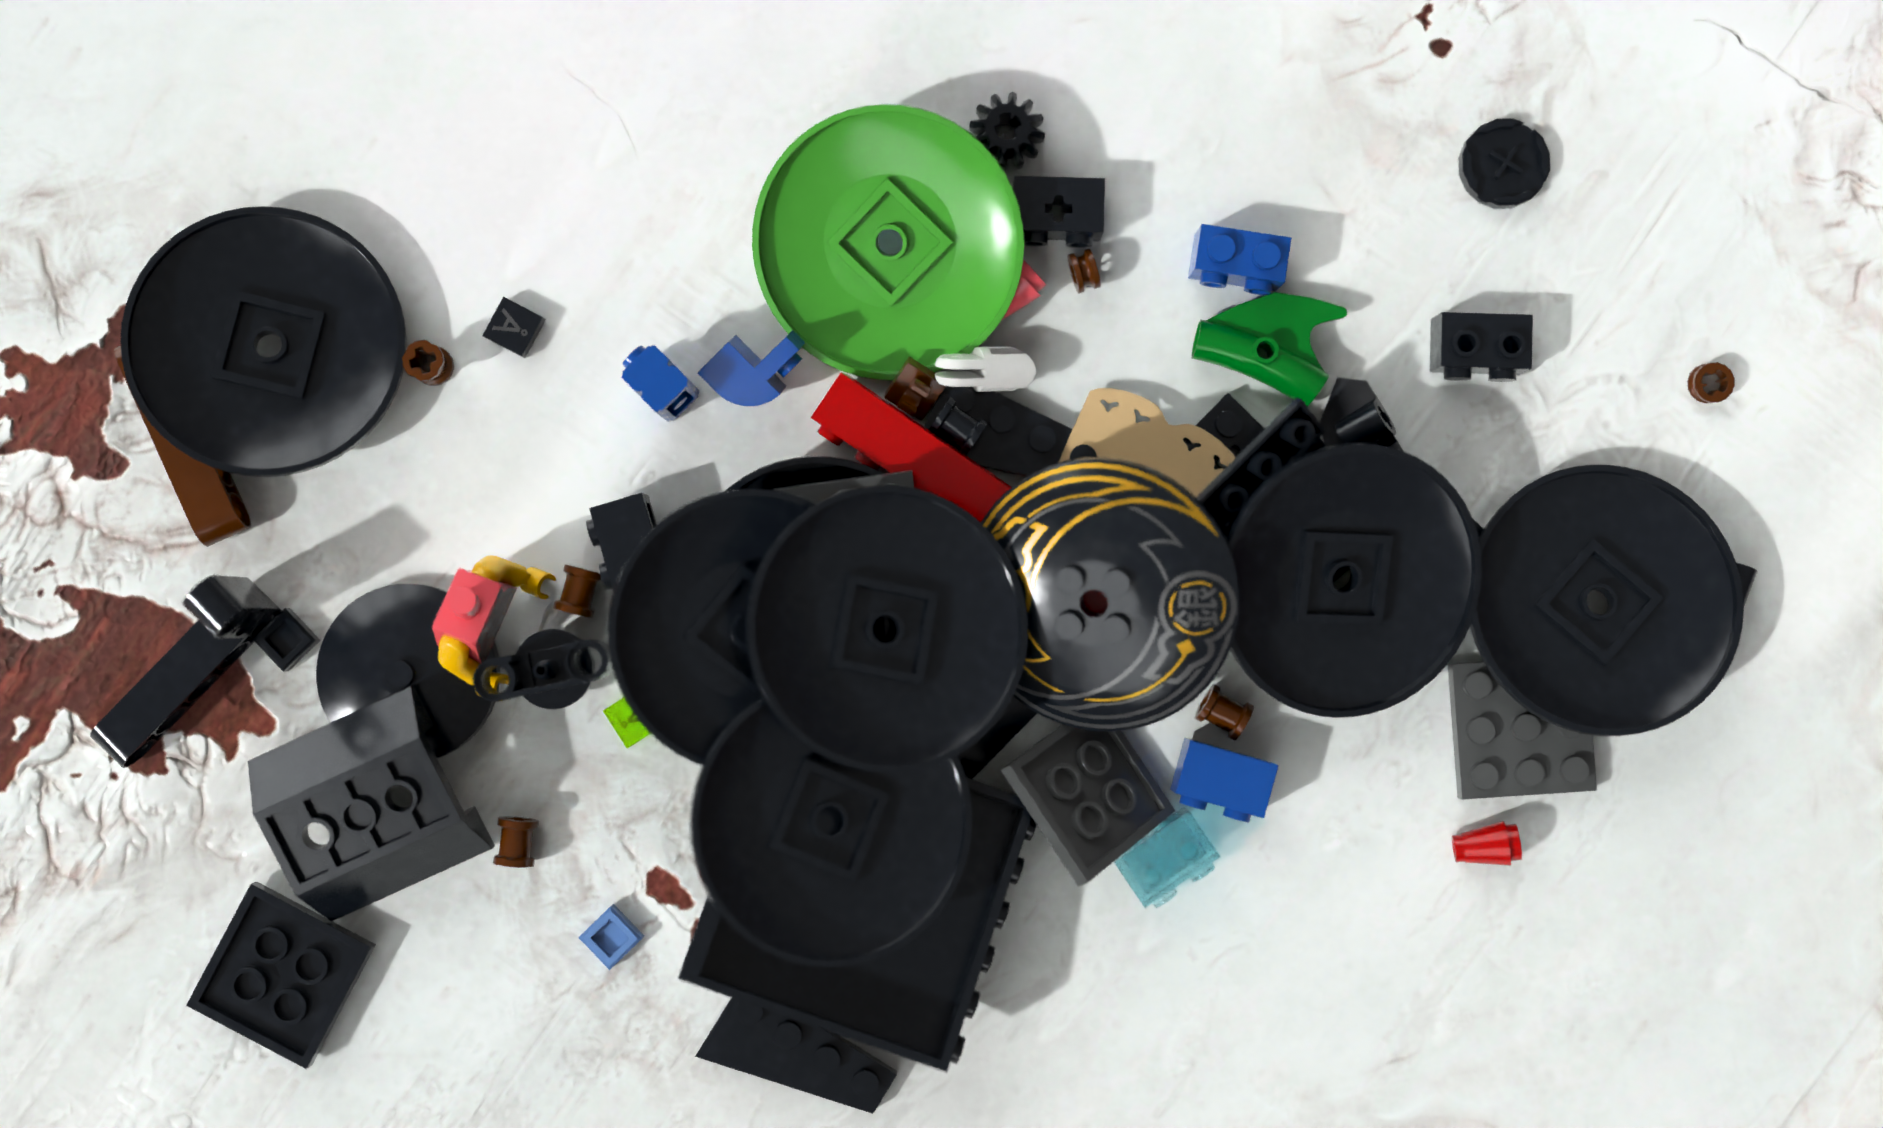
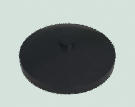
[316,584,500,759]

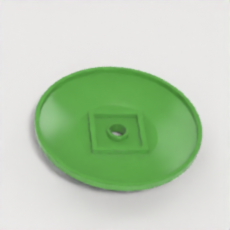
[752,104,1025,380]

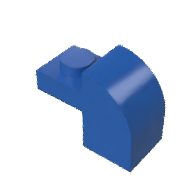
[697,330,805,406]

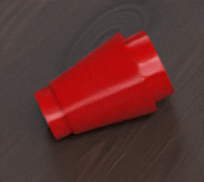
[1452,821,1522,866]

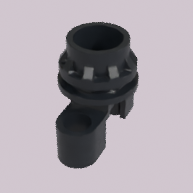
[473,629,613,709]

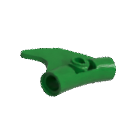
[1191,293,1347,407]

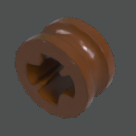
[1068,248,1101,294]
[1687,362,1735,403]

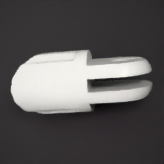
[935,346,1036,392]

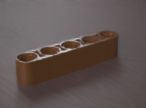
[114,345,251,547]

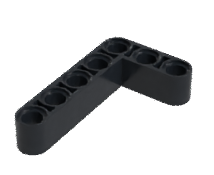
[90,575,281,768]

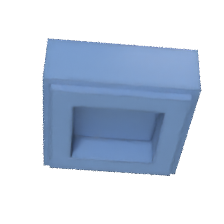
[578,904,644,970]

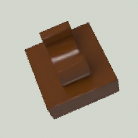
[884,357,946,421]

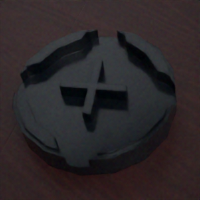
[1458,118,1550,209]

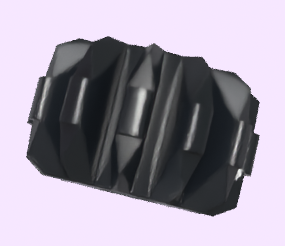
[969,92,1045,170]

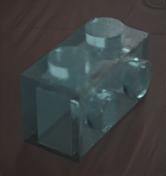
[1114,807,1221,908]

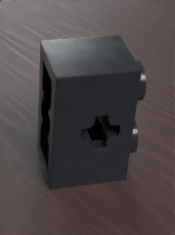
[1013,176,1105,248]

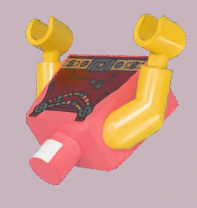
[432,555,556,701]

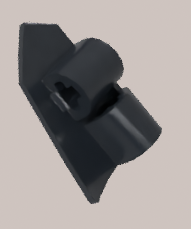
[1320,377,1403,451]

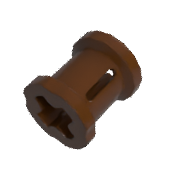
[402,340,454,386]
[553,564,602,618]
[1194,684,1254,741]
[493,816,539,868]

